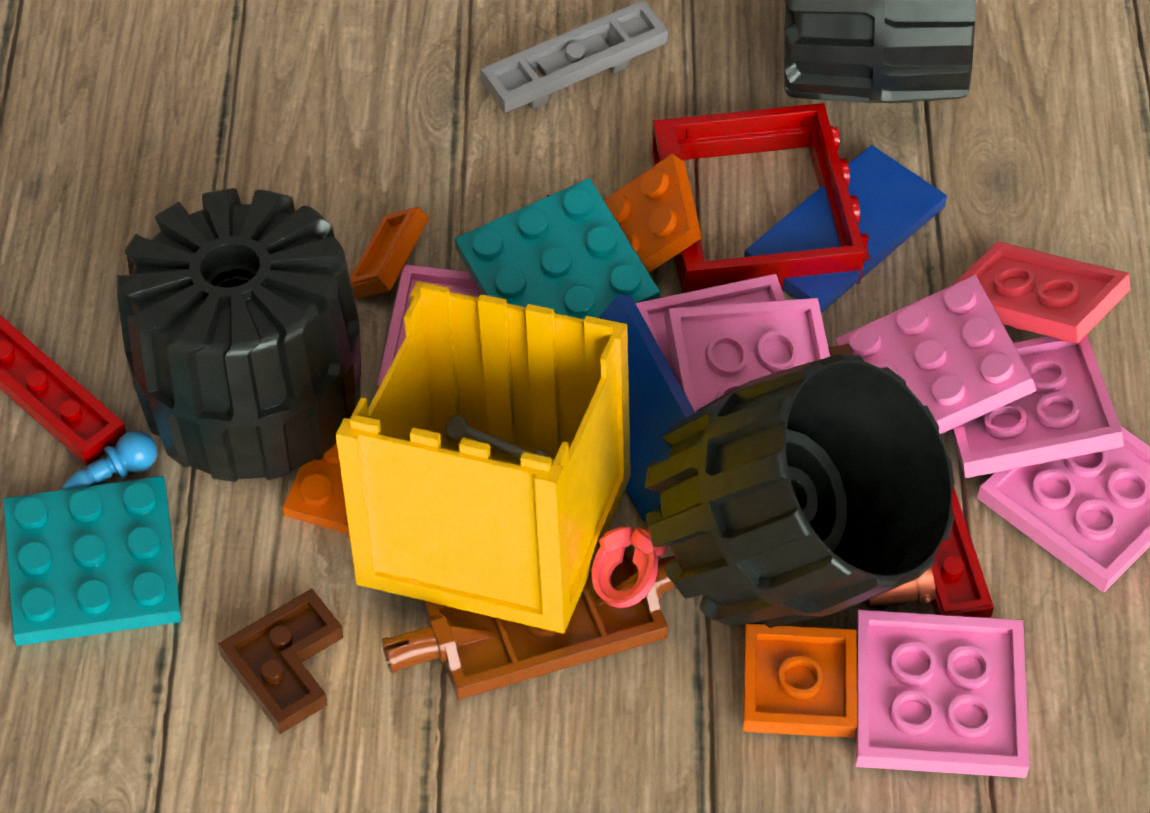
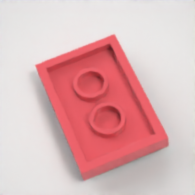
[951,241,1130,344]

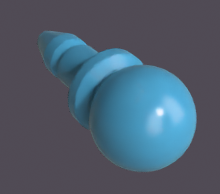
[62,431,157,490]

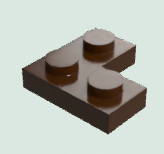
[218,588,343,734]

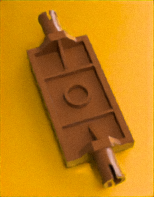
[381,545,676,700]

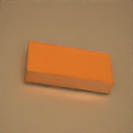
[350,207,429,300]

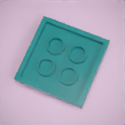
[454,178,660,319]
[3,476,182,646]

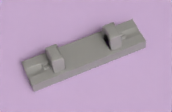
[480,0,668,114]

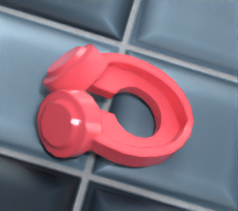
[592,526,668,608]

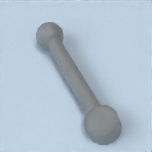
[445,415,549,458]

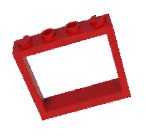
[651,103,870,293]

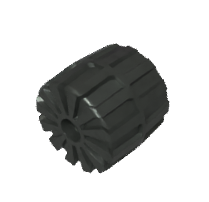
[784,0,976,103]
[117,188,361,482]
[645,354,955,628]

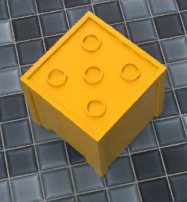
[336,281,631,634]

